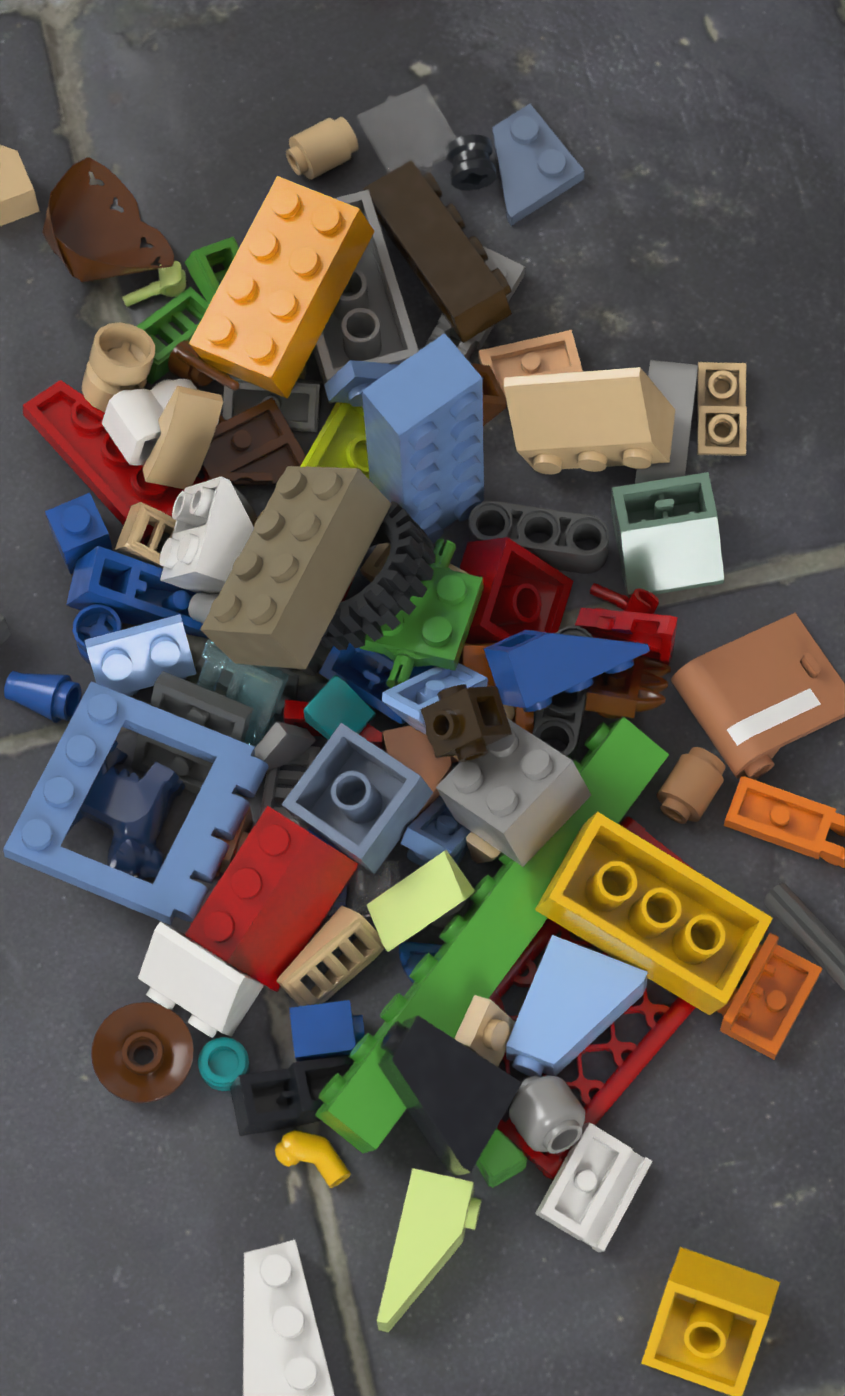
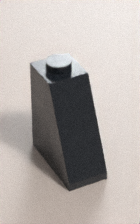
[378,1015,522,1176]

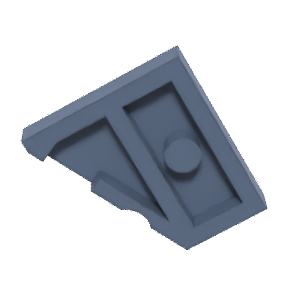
[492,104,584,226]

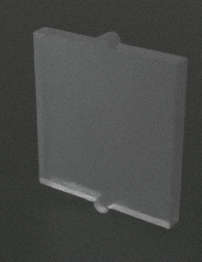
[357,84,456,173]

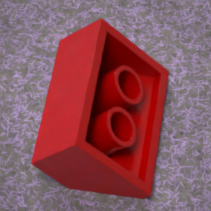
[184,806,359,993]

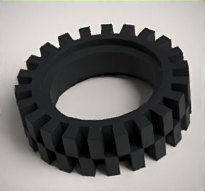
[320,501,435,650]

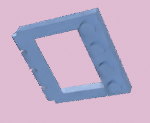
[3,681,269,925]

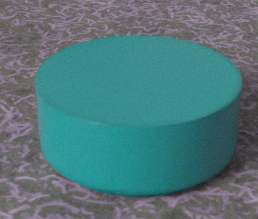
[198,1037,250,1091]

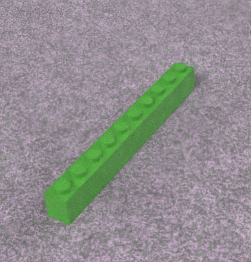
[315,717,669,1154]

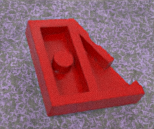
[575,608,678,665]

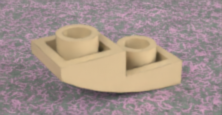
[697,362,747,456]
[142,386,223,489]

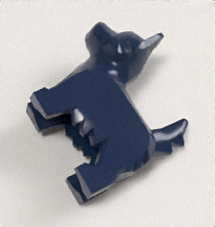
[65,740,186,880]

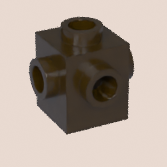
[421,684,512,762]

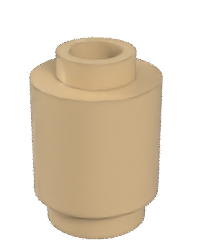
[286,117,359,180]

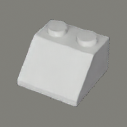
[138,922,264,1038]

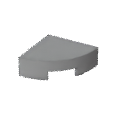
[254,722,316,770]

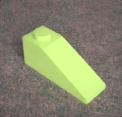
[377,1168,482,1332]

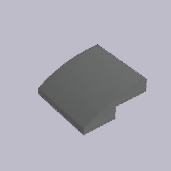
[131,671,253,795]

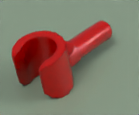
[590,583,659,614]

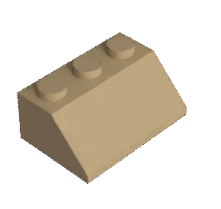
[504,367,676,475]

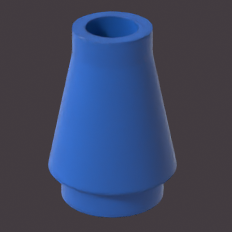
[4,671,81,723]

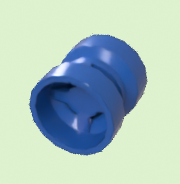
[73,604,123,664]

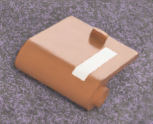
[671,613,845,780]

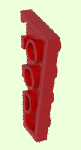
[23,380,207,546]

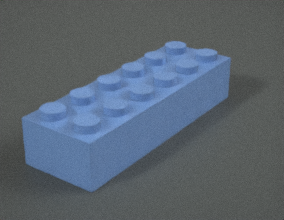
[362,333,484,543]

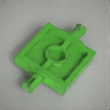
[360,539,484,688]

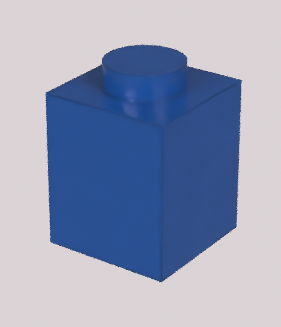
[45,493,113,574]
[289,1000,365,1062]

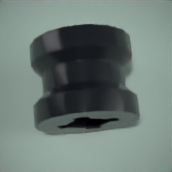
[446,134,497,191]

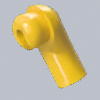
[275,1130,351,1188]

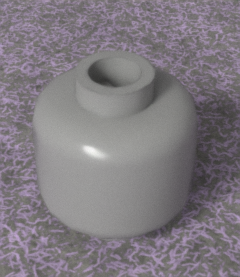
[509,1075,585,1154]

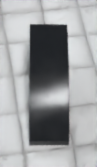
[230,1055,354,1136]

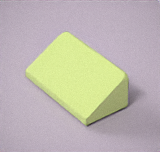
[366,850,475,952]

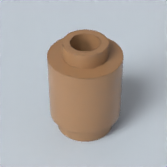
[657,747,726,824]

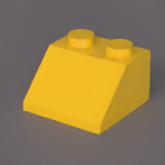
[641,1247,780,1396]

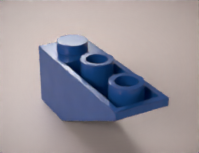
[484,630,650,712]

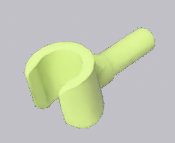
[122,261,186,307]

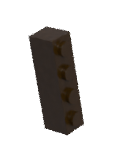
[363,160,512,343]

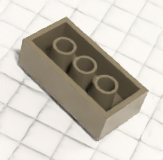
[200,466,391,669]

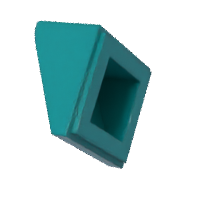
[304,674,376,740]

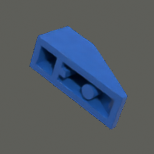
[66,546,208,638]

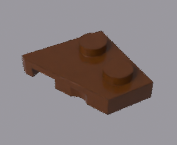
[200,397,306,485]

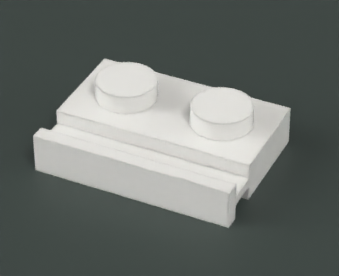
[535,1123,652,1252]

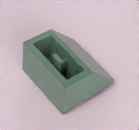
[610,472,724,598]

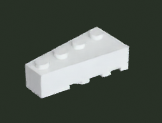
[243,1240,335,1396]

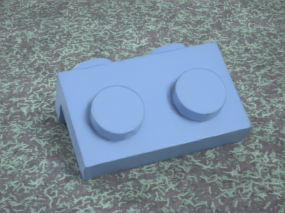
[84,614,196,697]

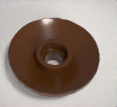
[91,1002,194,1103]

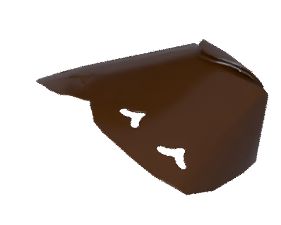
[42,157,174,282]

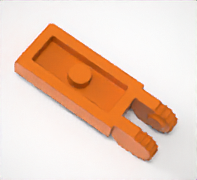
[724,776,845,868]

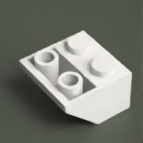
[160,477,254,594]

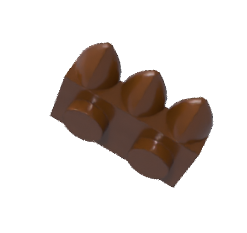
[585,655,671,719]

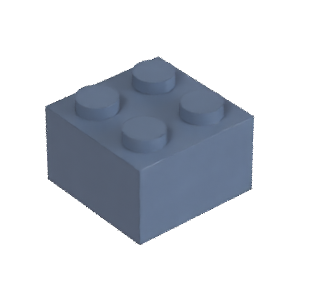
[282,723,434,874]

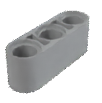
[635,360,698,484]

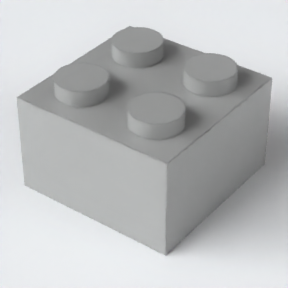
[436,718,591,867]

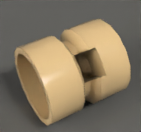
[82,322,155,412]

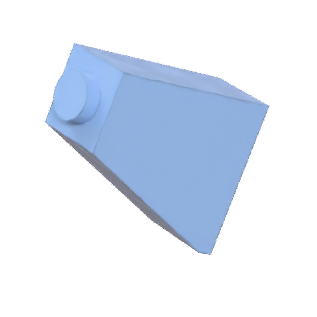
[506,935,648,1077]

